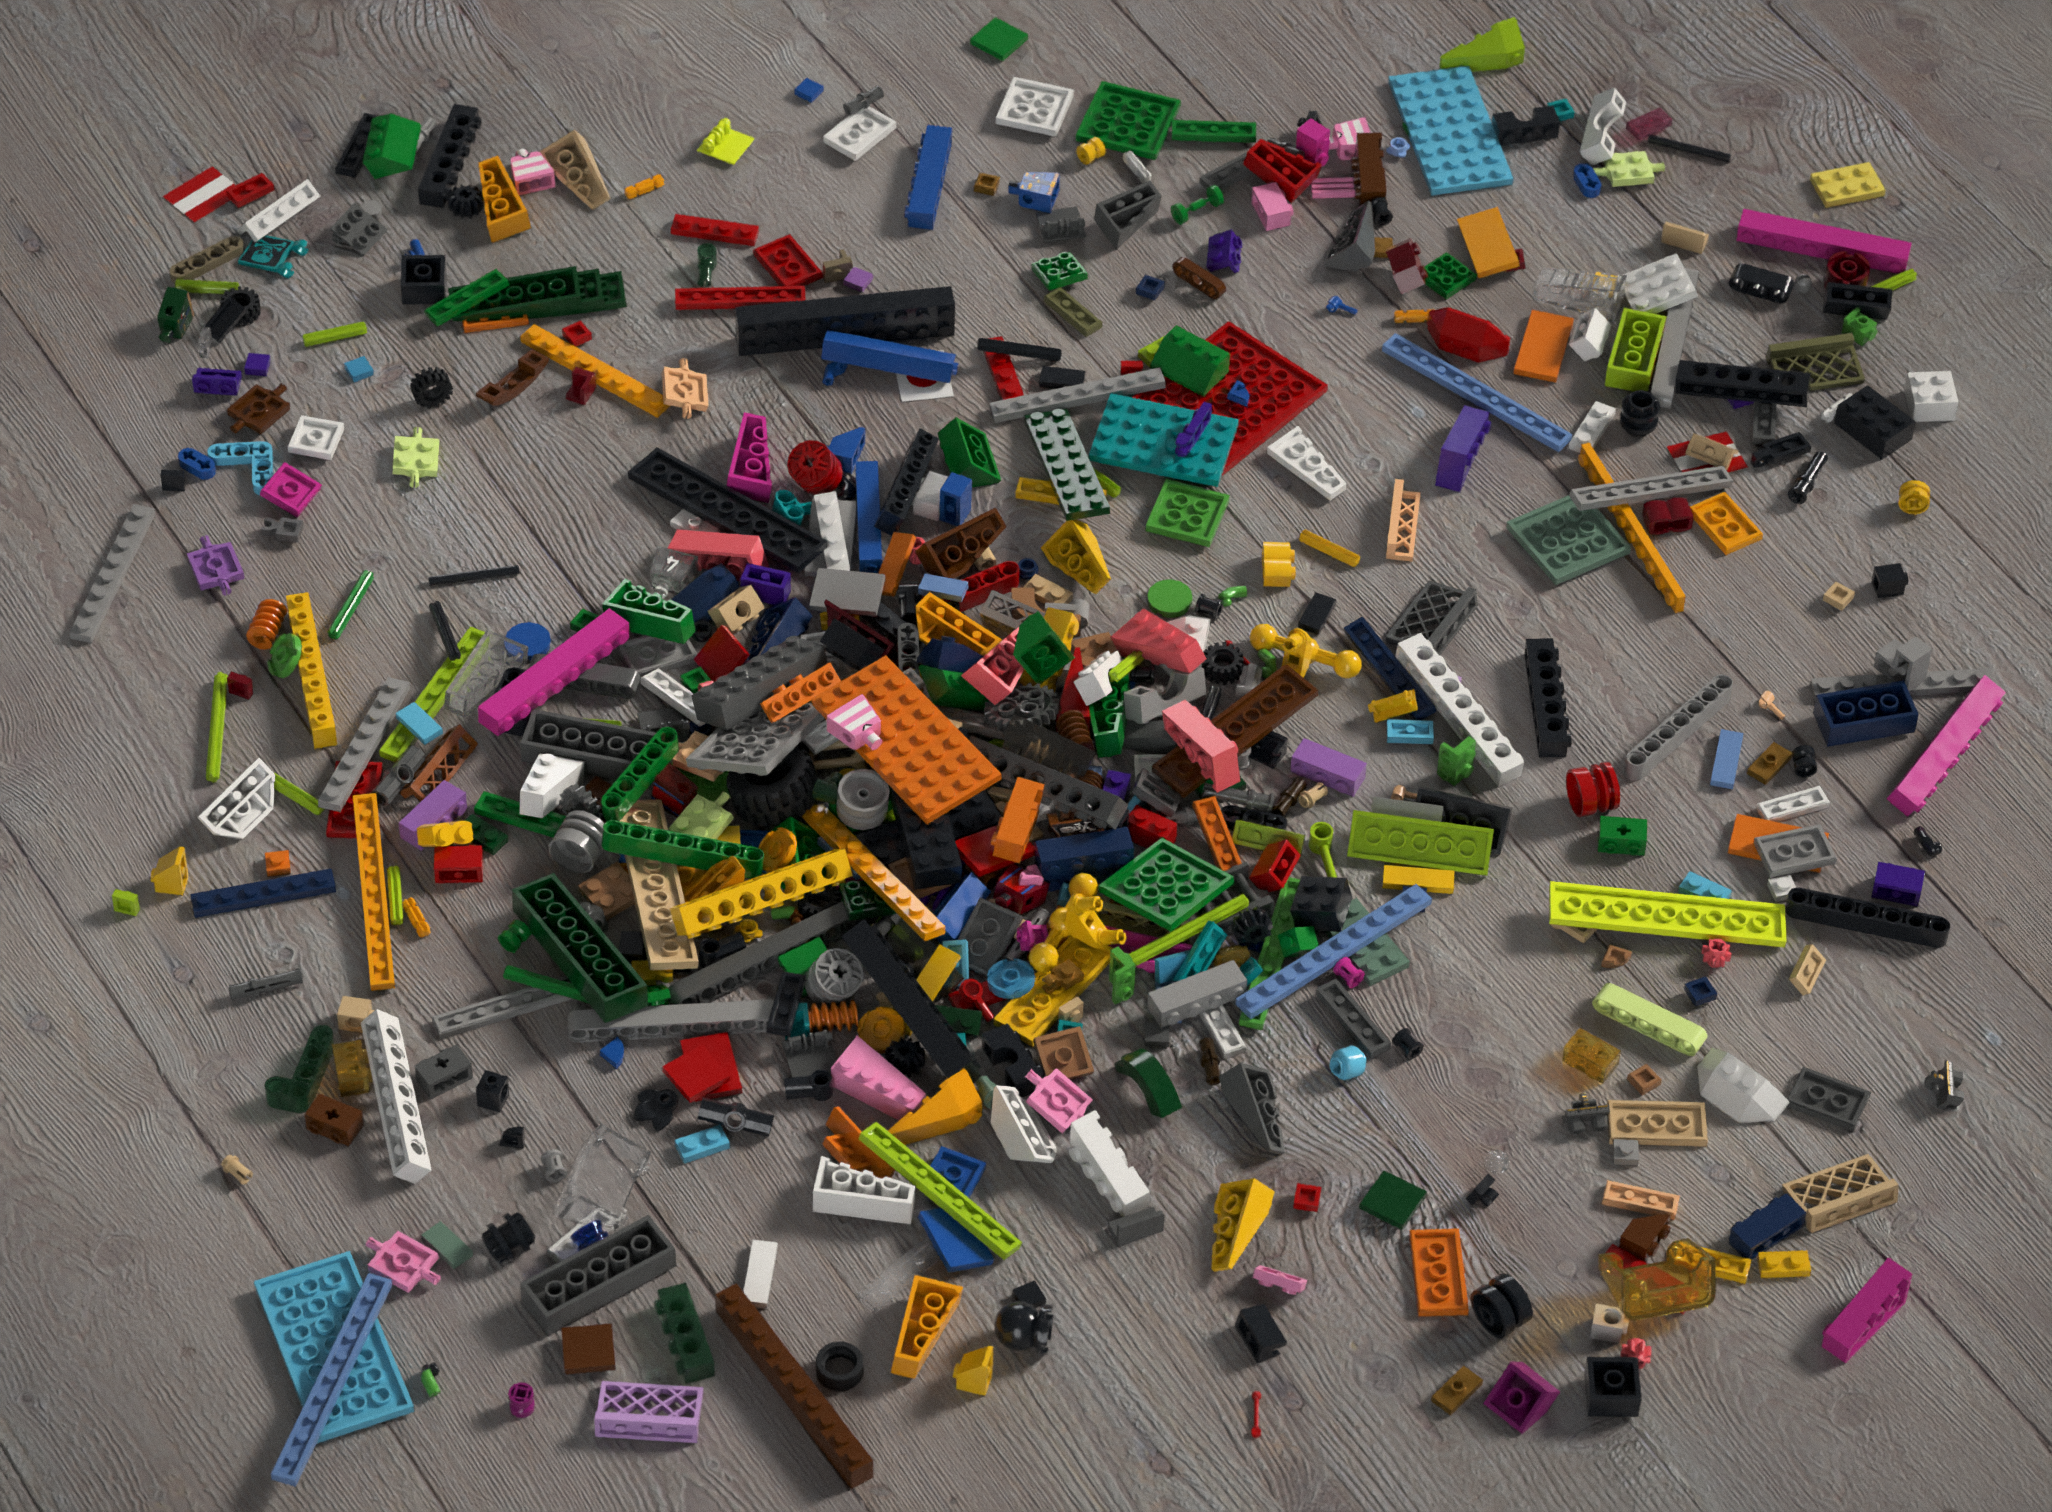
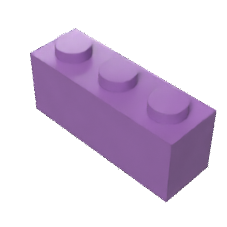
[1290,738,1367,797]
[399,780,467,851]

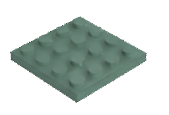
[1506,495,1631,585]

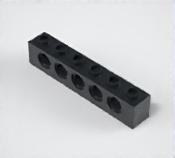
[418,104,482,208]
[1676,360,1811,407]
[874,428,939,536]
[1524,638,1572,758]

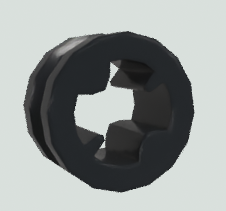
[692,620,712,642]

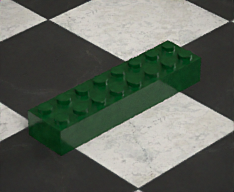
[512,873,648,1023]

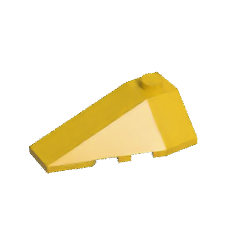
[1041,519,1111,594]
[1211,1178,1275,1272]

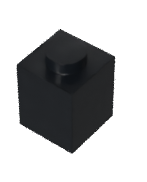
[1871,563,1909,598]

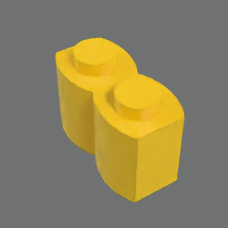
[1262,542,1296,587]
[417,821,473,847]

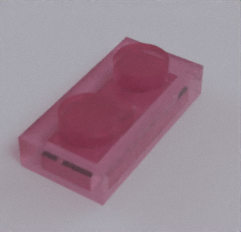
[1626,107,1673,141]

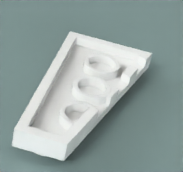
[1267,426,1346,501]

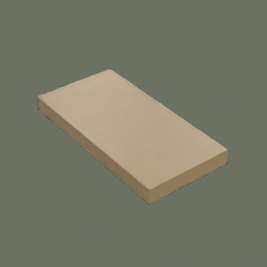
[1607,1100,1708,1147]

